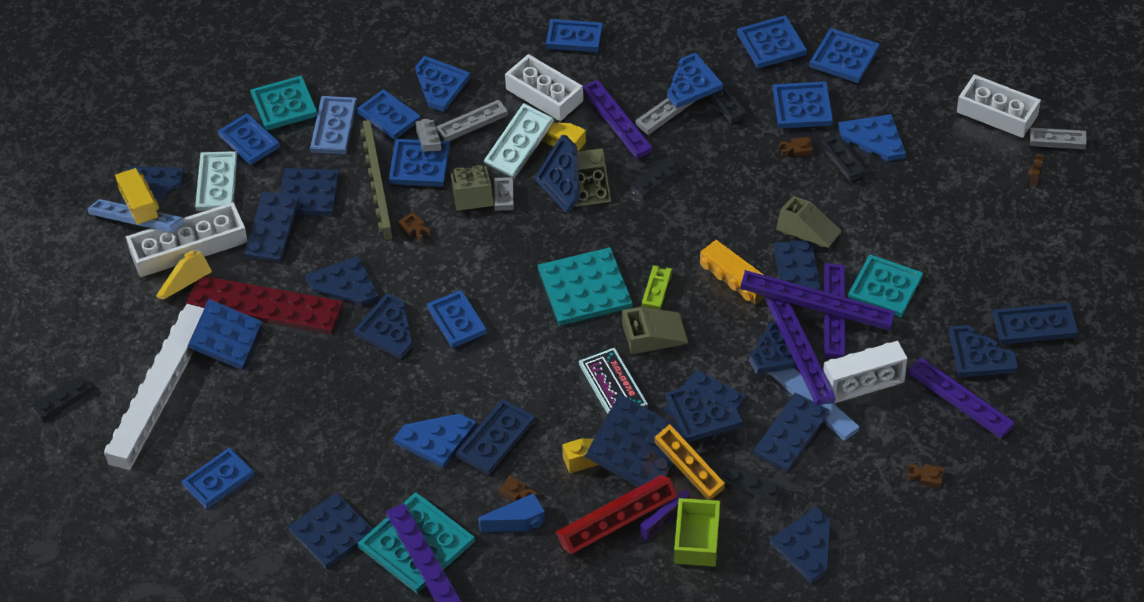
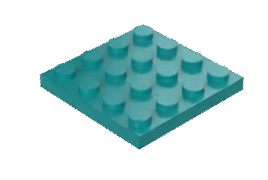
[538,247,632,326]
[358,492,475,594]

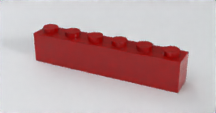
[556,475,678,554]

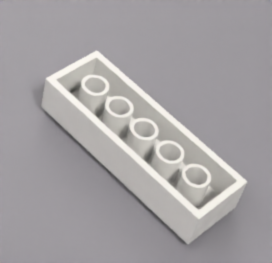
[126,202,247,277]

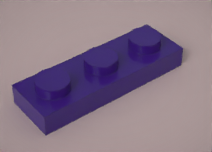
[641,489,690,542]

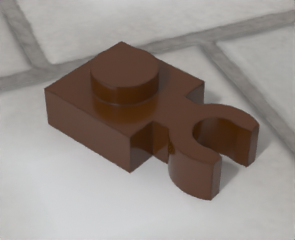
[779,137,813,157]
[1028,154,1044,187]
[398,212,431,242]
[907,464,944,488]
[498,476,537,502]

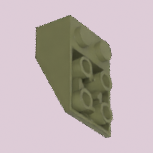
[575,148,611,207]
[450,165,494,211]
[776,196,841,248]
[622,307,688,354]

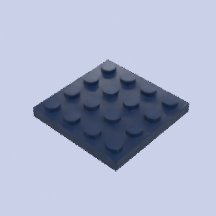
[584,393,684,487]

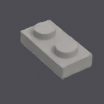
[494,177,514,211]

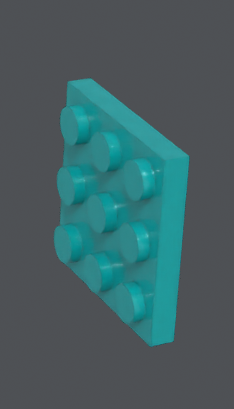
[250,75,317,131]
[848,254,923,318]

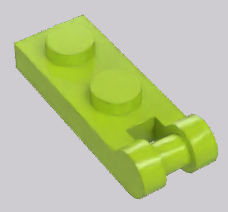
[642,265,672,310]

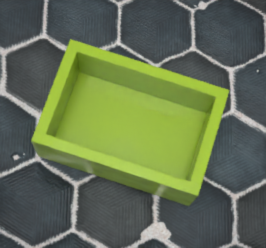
[674,498,720,566]

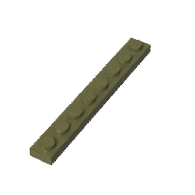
[360,120,392,240]

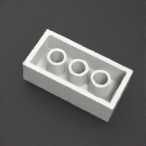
[505,54,583,121]
[957,75,1041,138]
[824,341,907,404]

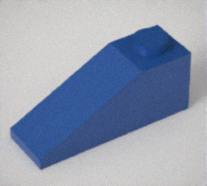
[478,493,545,532]

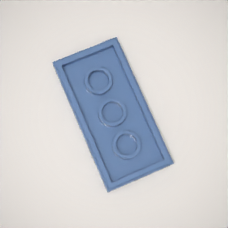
[310,96,357,155]

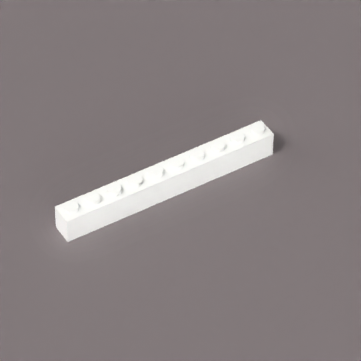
[104,304,204,470]

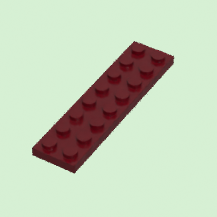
[186,276,343,335]

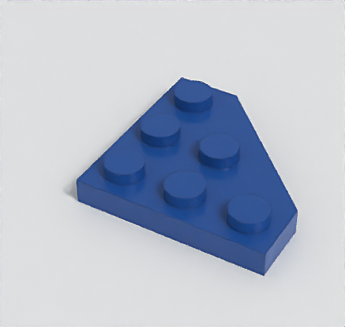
[667,52,723,109]
[415,56,470,112]
[838,114,906,161]
[393,414,476,468]

